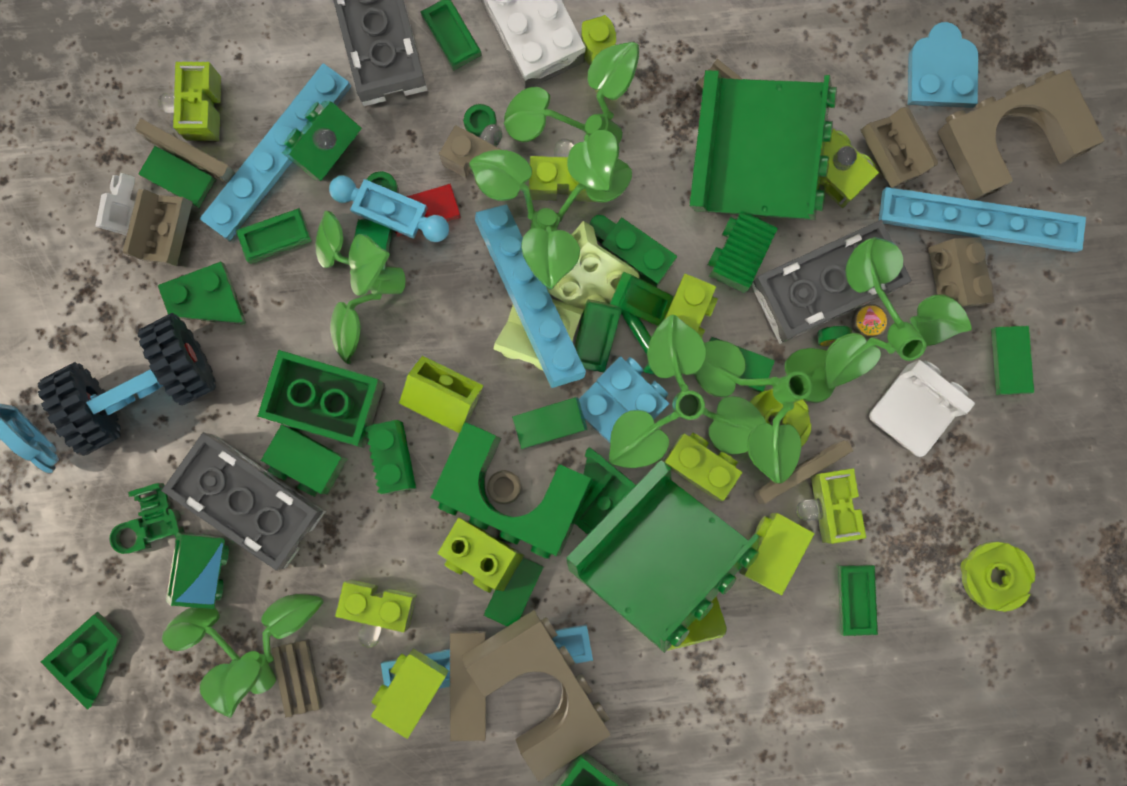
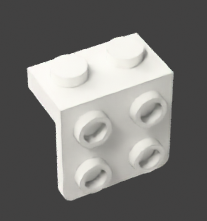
[869,360,975,457]

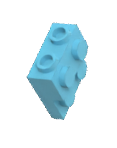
[579,356,670,443]

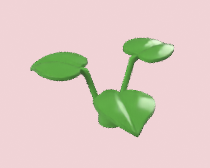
[504,42,639,192]
[469,150,632,290]
[315,211,405,364]
[825,237,972,388]
[609,315,766,468]
[694,340,835,484]
[162,594,324,718]

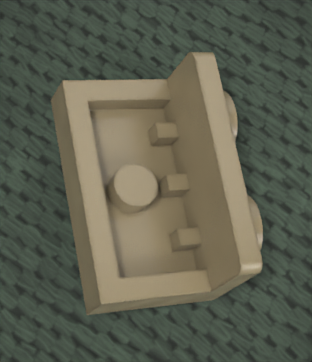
[860,106,938,188]
[123,189,193,266]
[928,237,994,307]

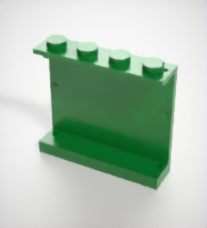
[689,70,837,220]
[566,460,759,653]

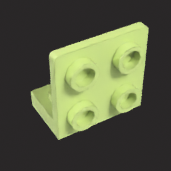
[546,221,640,313]
[493,298,583,370]

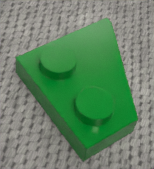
[158,261,246,325]
[575,447,636,535]
[40,611,122,710]

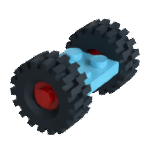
[38,313,216,456]

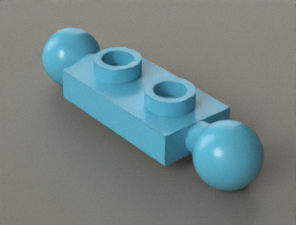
[329,176,449,242]

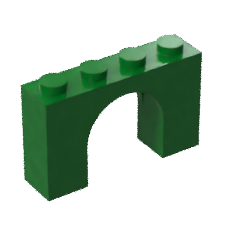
[430,422,594,559]

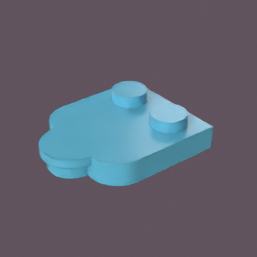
[908,22,978,108]
[0,404,59,473]

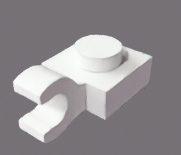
[95,173,135,236]

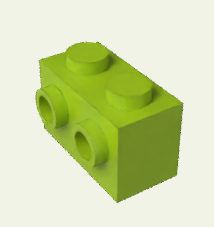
[664,273,718,338]
[399,355,484,433]
[663,432,743,501]
[739,513,815,596]
[437,517,524,593]
[371,648,449,739]

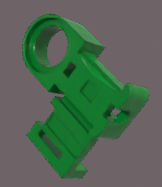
[109,483,185,554]

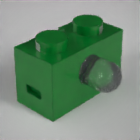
[282,101,362,181]

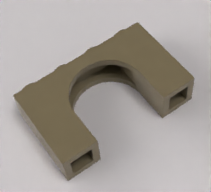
[937,69,1105,201]
[462,610,611,782]

